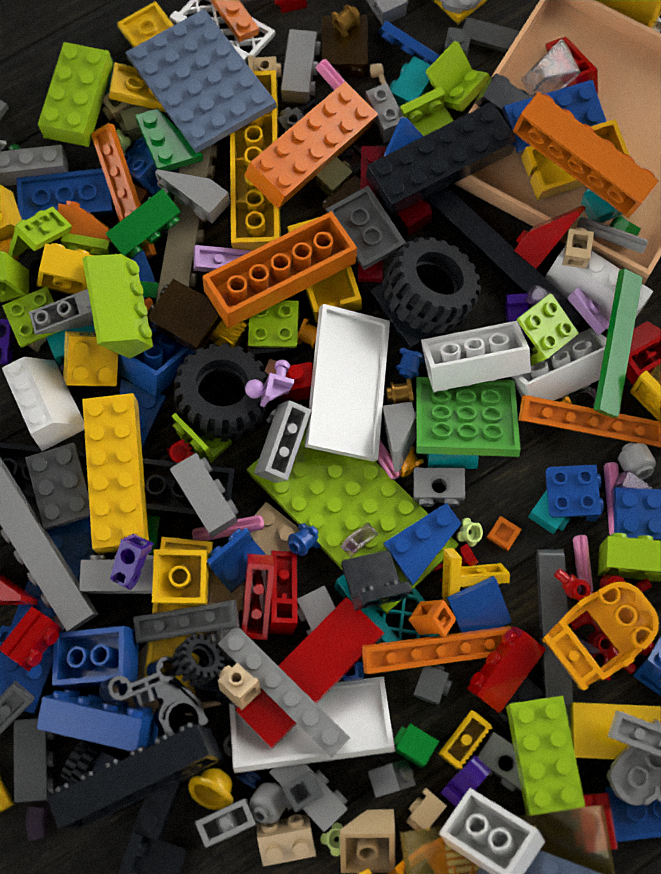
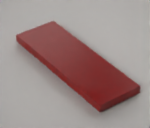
[235,597,384,749]

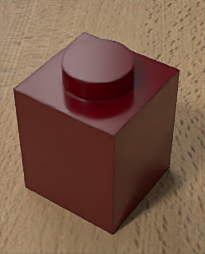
[395,200,433,237]

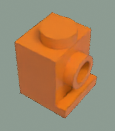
[409,600,456,637]

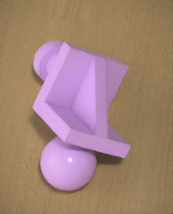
[245,360,294,407]

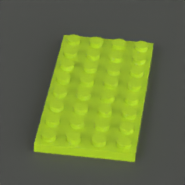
[247,425,459,615]

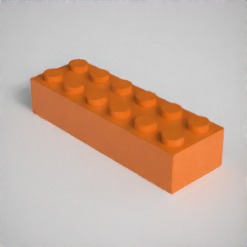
[244,81,378,209]
[512,91,659,218]
[203,211,357,329]

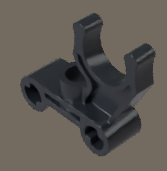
[99,656,208,737]

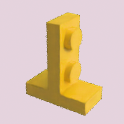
[442,548,510,607]

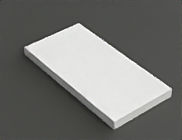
[305,304,390,462]
[229,676,395,773]

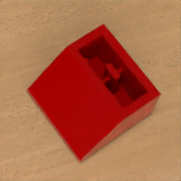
[626,321,661,385]

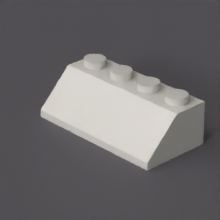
[545,247,653,330]
[421,321,531,392]
[511,328,607,401]
[2,357,84,451]

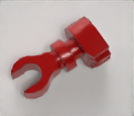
[165,439,194,463]
[434,544,479,582]

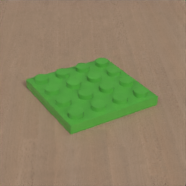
[416,377,520,457]

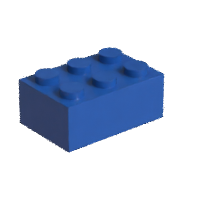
[52,626,138,689]

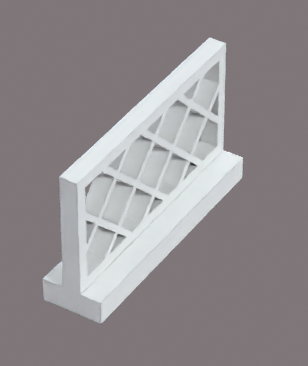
[170,0,275,66]

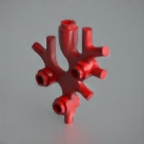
[553,568,654,681]

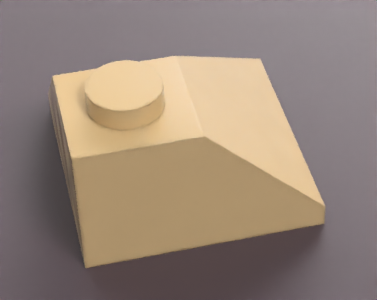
[340,809,395,873]

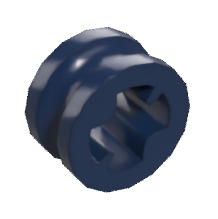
[236,771,262,790]

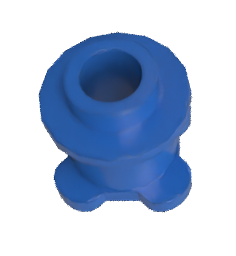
[396,348,425,379]
[288,523,320,556]

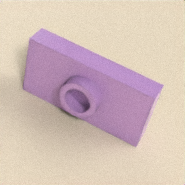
[567,287,609,334]

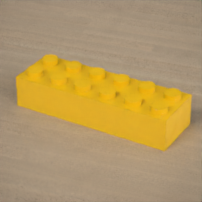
[82,393,149,555]

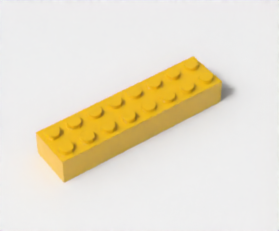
[230,70,281,251]

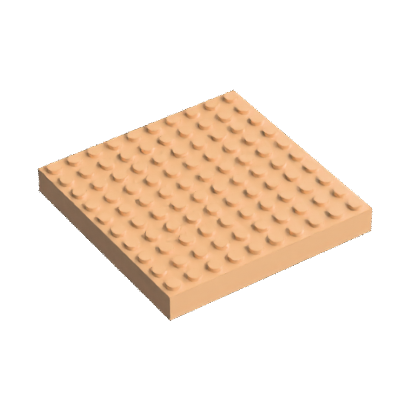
[454,0,661,285]

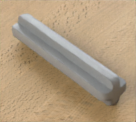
[577,217,648,253]

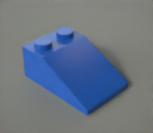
[118,327,194,397]

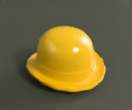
[188,768,234,810]

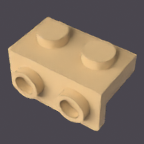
[257,814,316,866]

